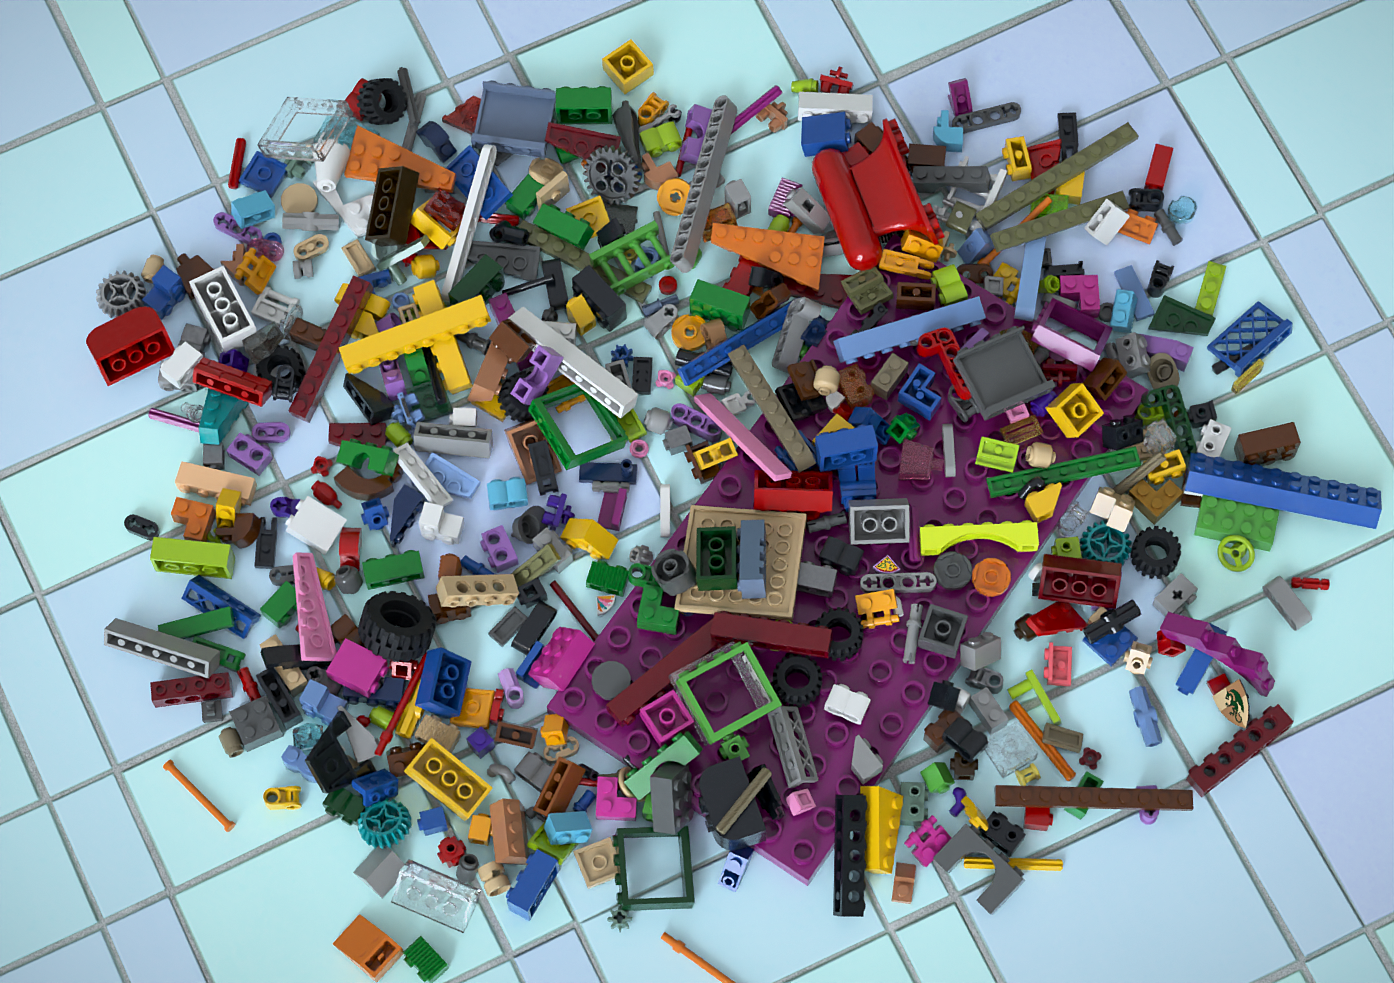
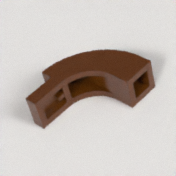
[333,463,404,501]

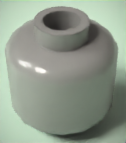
[643,407,673,435]

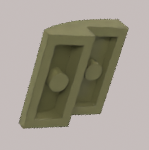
[841,267,894,315]

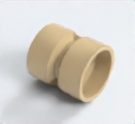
[477,861,511,897]

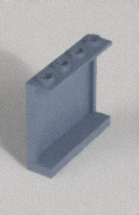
[471,80,556,158]

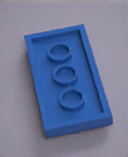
[446,145,513,220]

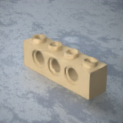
[436,574,519,607]

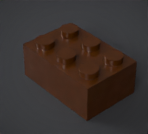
[1233,422,1301,465]

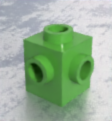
[719,733,750,761]

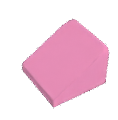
[786,789,816,816]

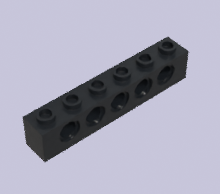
[833,794,867,917]

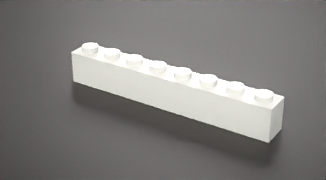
[508,307,638,418]

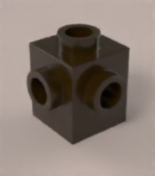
[950,752,978,781]

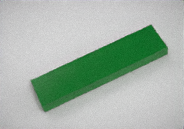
[158,606,235,639]

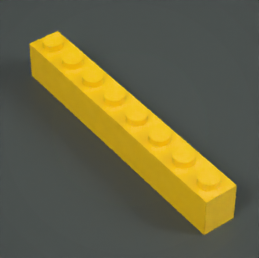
[339,295,491,374]

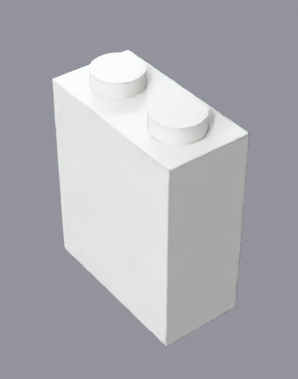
[285,496,347,555]

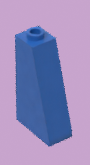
[1175,623,1227,696]

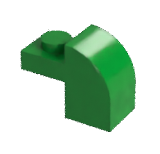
[404,347,431,387]

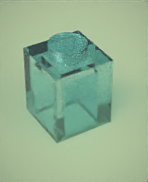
[292,723,323,751]

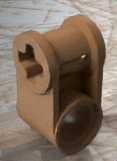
[700,318,727,351]

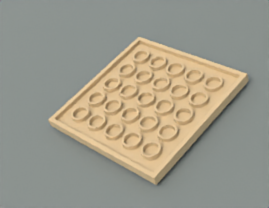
[675,505,807,621]

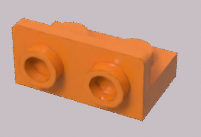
[1118,208,1159,245]

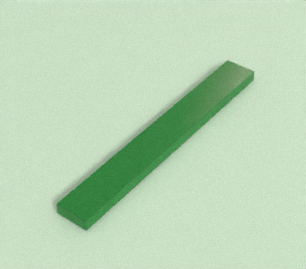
[986,446,1141,498]

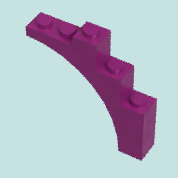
[1160,612,1275,697]

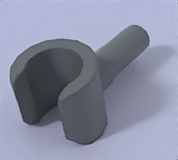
[525,806,547,822]

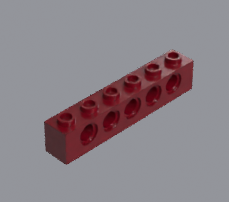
[1186,704,1294,797]

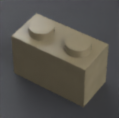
[870,353,908,401]

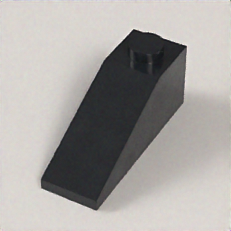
[343,373,394,425]

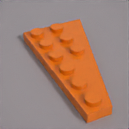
[344,125,457,193]
[711,223,825,292]

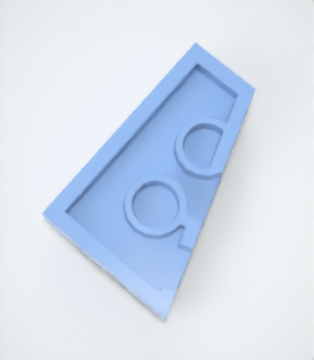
[411,452,481,499]

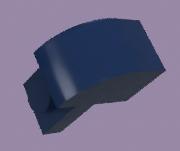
[416,121,458,163]

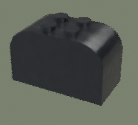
[698,756,766,851]

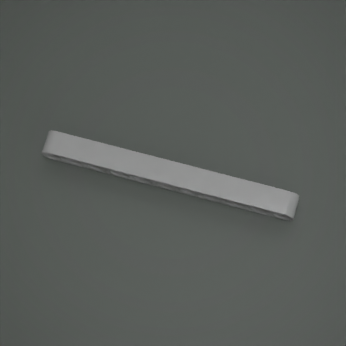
[670,95,738,273]

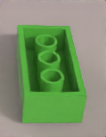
[1194,495,1279,552]

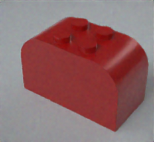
[86,307,175,386]

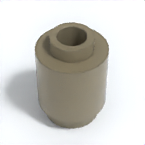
[218,727,244,758]

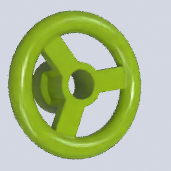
[1217,535,1255,572]

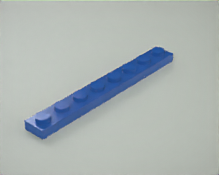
[677,297,800,386]

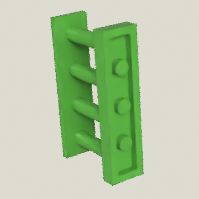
[589,220,675,296]

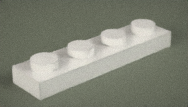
[392,443,453,507]

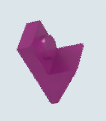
[948,78,973,117]

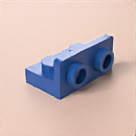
[352,768,398,807]

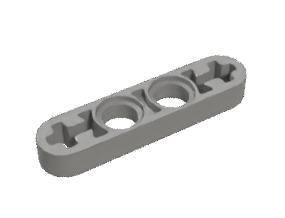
[860,572,937,593]

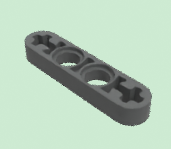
[952,102,1021,134]

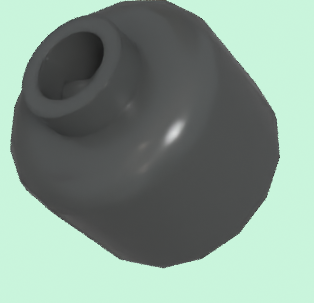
[334,565,363,594]

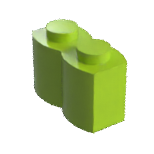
[639,122,682,158]
[930,264,968,306]

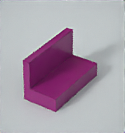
[597,488,627,531]

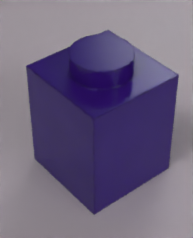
[466,726,495,759]

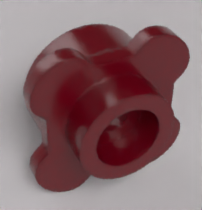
[1079,747,1102,770]

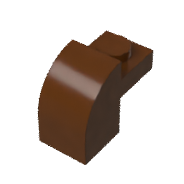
[215,513,262,549]

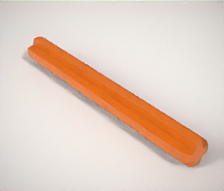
[1009,700,1076,781]

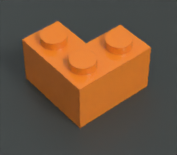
[171,496,216,542]

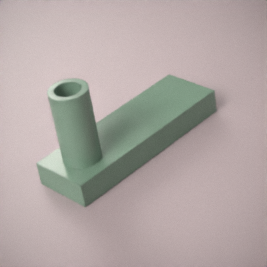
[376,235,430,286]

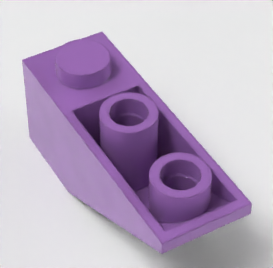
[379,358,407,401]

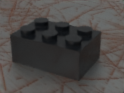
[572,265,627,332]

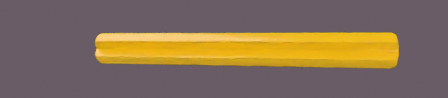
[964,857,1063,871]

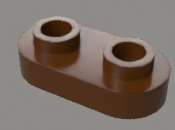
[956,264,993,284]

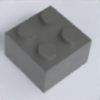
[917,604,968,659]
[229,696,283,752]

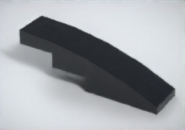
[260,644,332,671]

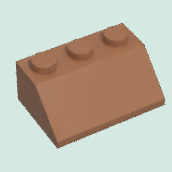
[467,341,512,402]
[489,798,530,865]

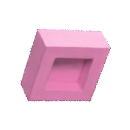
[1006,404,1029,423]

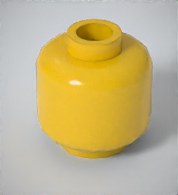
[411,254,440,279]

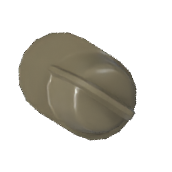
[1147,353,1180,394]

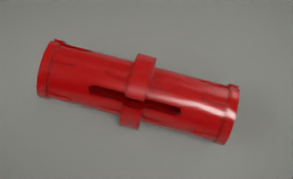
[237,667,262,701]

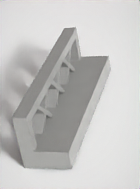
[768,706,819,788]

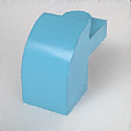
[933,110,963,152]

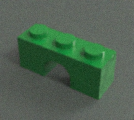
[336,439,399,477]

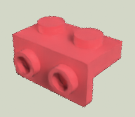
[1043,642,1072,686]

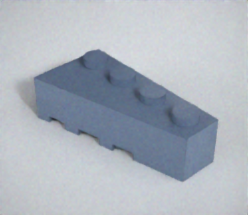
[737,519,766,599]

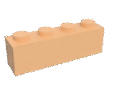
[175,461,257,506]

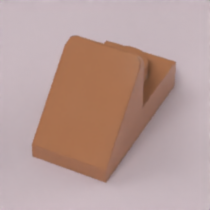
[220,244,246,286]
[891,862,916,904]

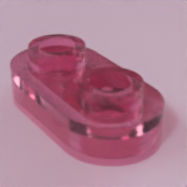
[246,238,284,262]

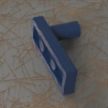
[579,459,637,485]

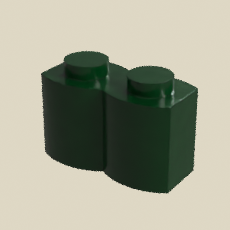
[322,788,370,826]

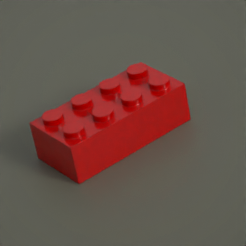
[754,470,833,513]

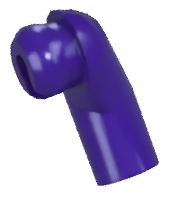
[949,787,967,817]

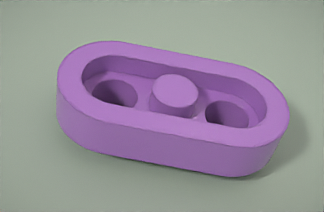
[252,422,291,443]

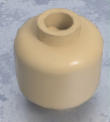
[814,366,840,396]
[1026,442,1056,468]

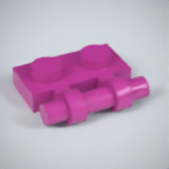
[904,815,952,867]

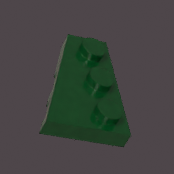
[1148,295,1216,336]

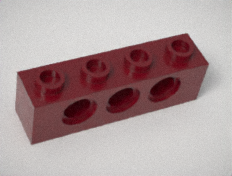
[150,672,233,708]

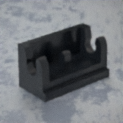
[1044,261,1085,279]

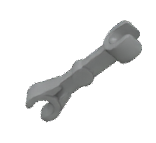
[638,104,681,133]

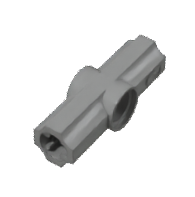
[282,212,339,231]

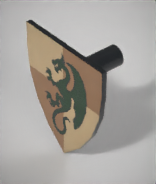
[1212,679,1250,728]

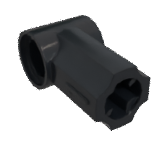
[489,220,529,246]

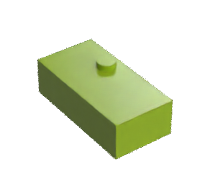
[150,537,235,579]

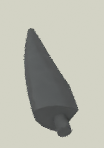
[612,100,643,170]

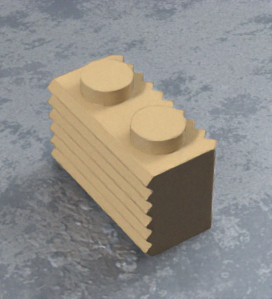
[414,714,461,754]

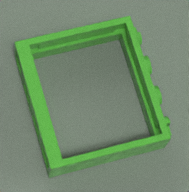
[676,642,782,745]

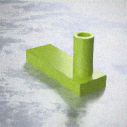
[1007,669,1062,726]

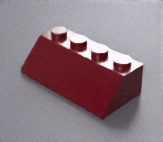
[1038,554,1122,609]

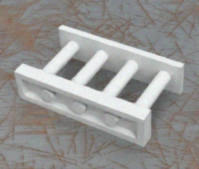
[937,156,1007,232]

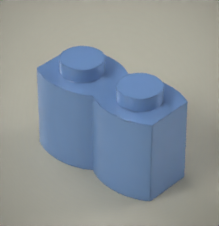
[281,745,317,783]

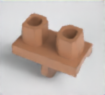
[755,101,788,133]

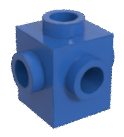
[360,497,390,530]

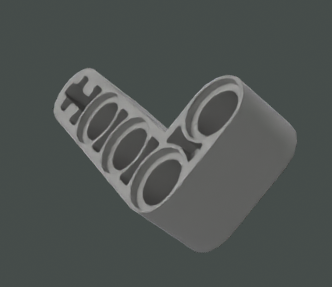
[772,297,822,374]

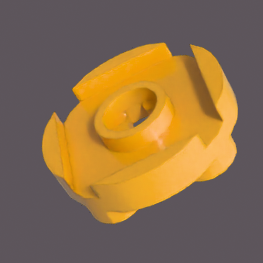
[657,178,691,216]
[671,314,705,351]

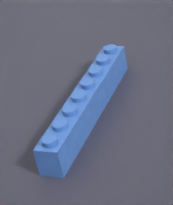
[833,296,986,365]

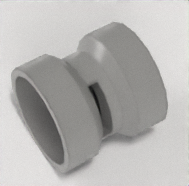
[292,259,314,279]

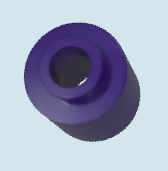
[1030,391,1057,417]

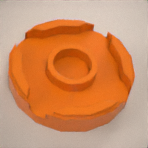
[972,558,1011,597]

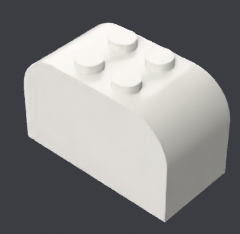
[189,266,259,353]

